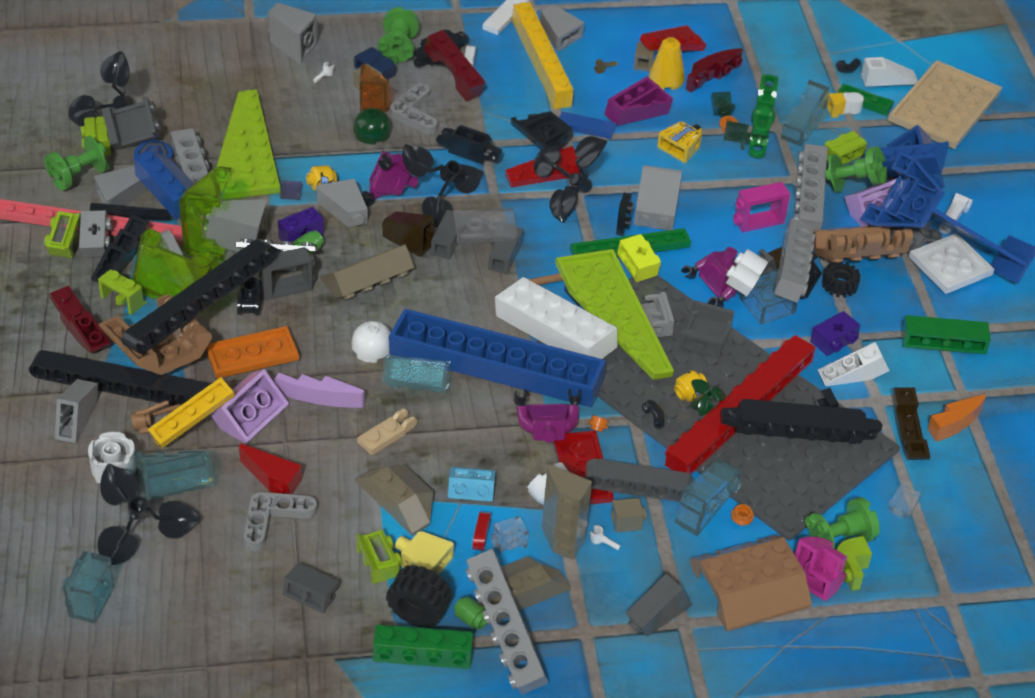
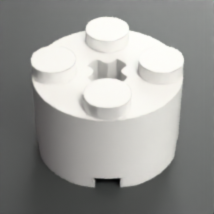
[88,432,137,484]

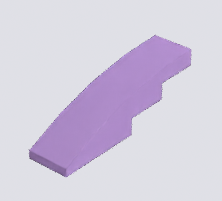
[275,373,365,408]

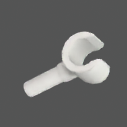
[313,62,334,83]
[590,525,621,550]

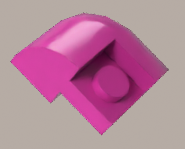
[795,536,847,601]

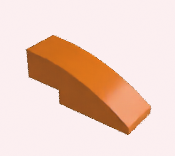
[928,394,986,442]

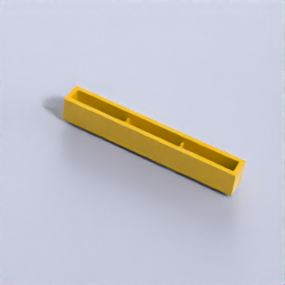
[512,2,573,109]

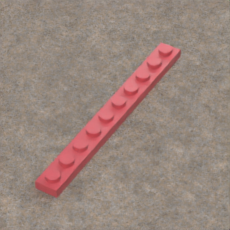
[0,199,190,246]

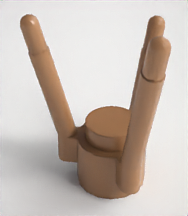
[131,401,181,434]

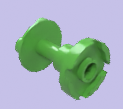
[377,7,419,64]
[44,135,109,191]
[826,146,887,193]
[805,497,880,549]

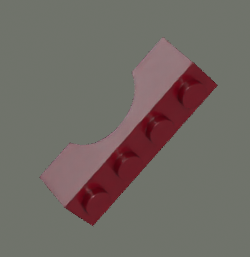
[424,30,486,102]

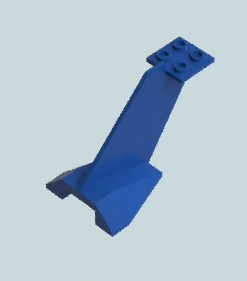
[860,151,1035,284]

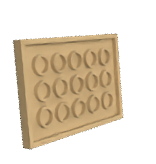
[888,60,1002,149]

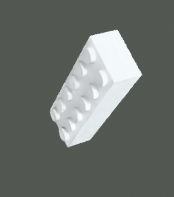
[495,277,617,359]

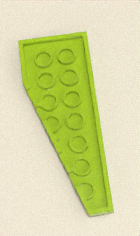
[216,90,281,200]
[555,249,674,380]

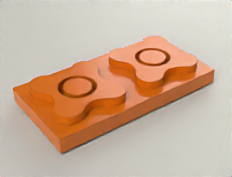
[205,326,299,379]

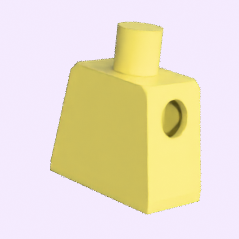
[395,531,454,575]

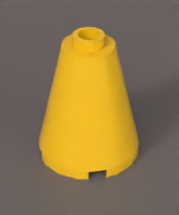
[649,37,685,90]

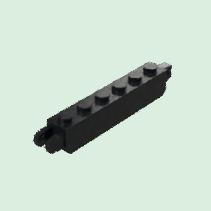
[720,399,883,444]

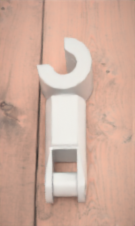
[939,193,973,234]

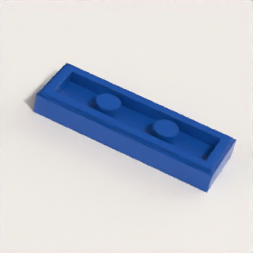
[559,111,616,139]

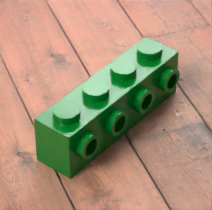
[902,315,991,354]
[373,625,473,669]

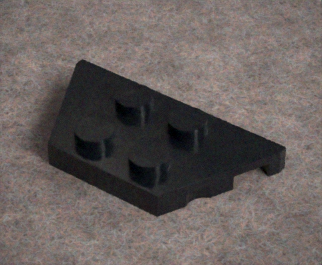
[510,111,573,150]

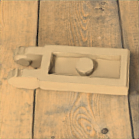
[357,408,418,455]

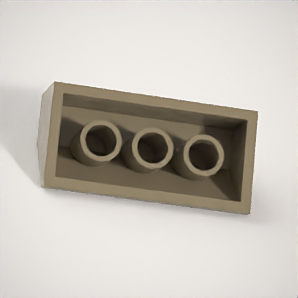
[320,245,414,300]
[542,464,592,560]

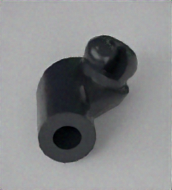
[836,58,861,73]
[642,400,665,429]

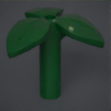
[691,379,725,416]

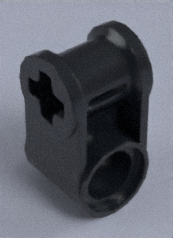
[237,277,261,316]

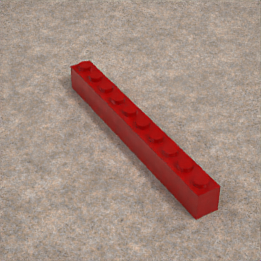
[665,335,816,474]

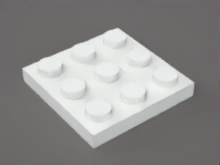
[909,233,994,294]

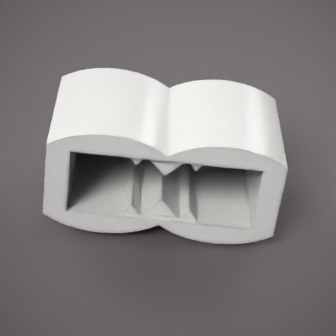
[726,249,768,296]

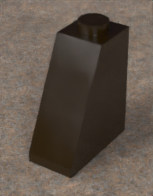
[382,211,434,257]

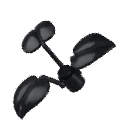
[68,51,134,127]
[534,136,607,223]
[402,144,484,227]
[97,463,200,565]

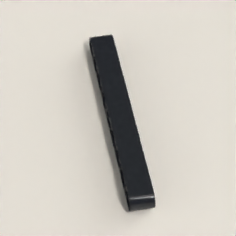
[121,239,277,354]
[28,350,212,406]

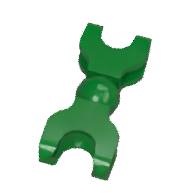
[748,74,779,158]

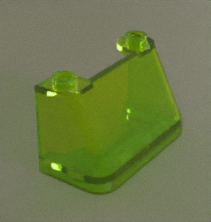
[179,166,232,261]
[132,228,219,314]

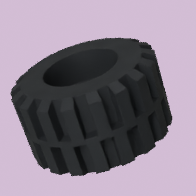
[386,565,452,628]

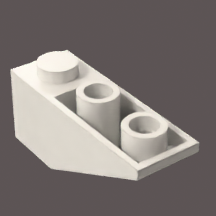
[861,57,918,87]
[818,342,890,386]

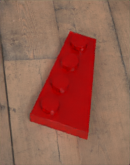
[640,25,707,51]
[505,146,585,188]

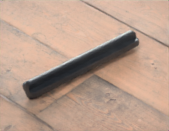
[90,203,170,221]

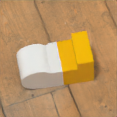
[826,92,864,118]

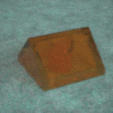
[360,64,389,112]

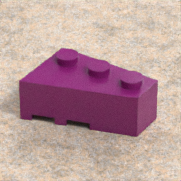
[604,76,673,126]

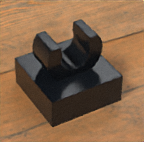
[815,387,839,407]

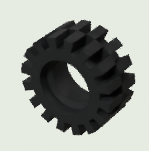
[822,262,861,298]

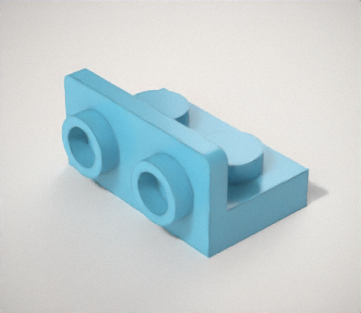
[448,467,496,502]

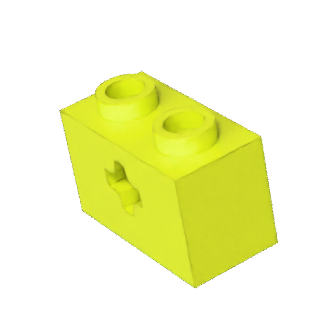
[617,234,661,282]

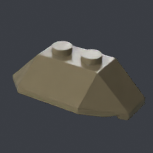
[355,465,433,536]
[477,556,571,611]

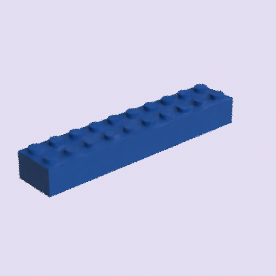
[389,308,606,408]

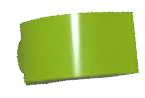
[837,536,872,591]

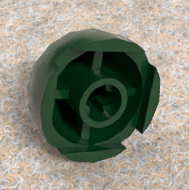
[353,108,391,145]

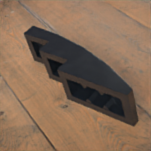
[91,214,151,283]

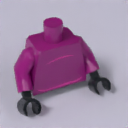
[362,150,419,207]
[681,247,738,308]
[513,389,582,443]

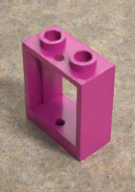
[733,182,790,233]

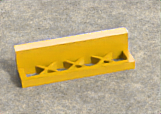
[148,377,235,448]

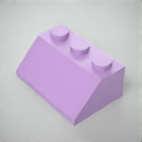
[844,178,897,226]
[210,369,289,443]

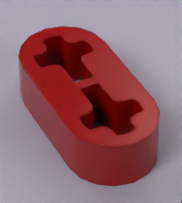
[472,511,491,551]

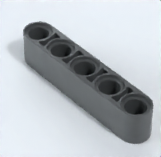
[585,459,694,502]

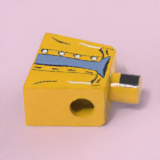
[657,122,702,164]

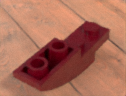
[686,48,743,93]
[50,285,110,353]

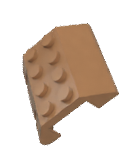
[813,226,913,262]
[99,294,212,375]
[690,535,812,632]

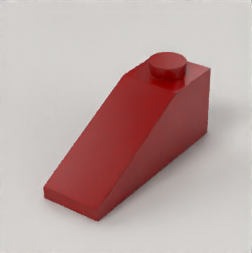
[239,443,302,494]

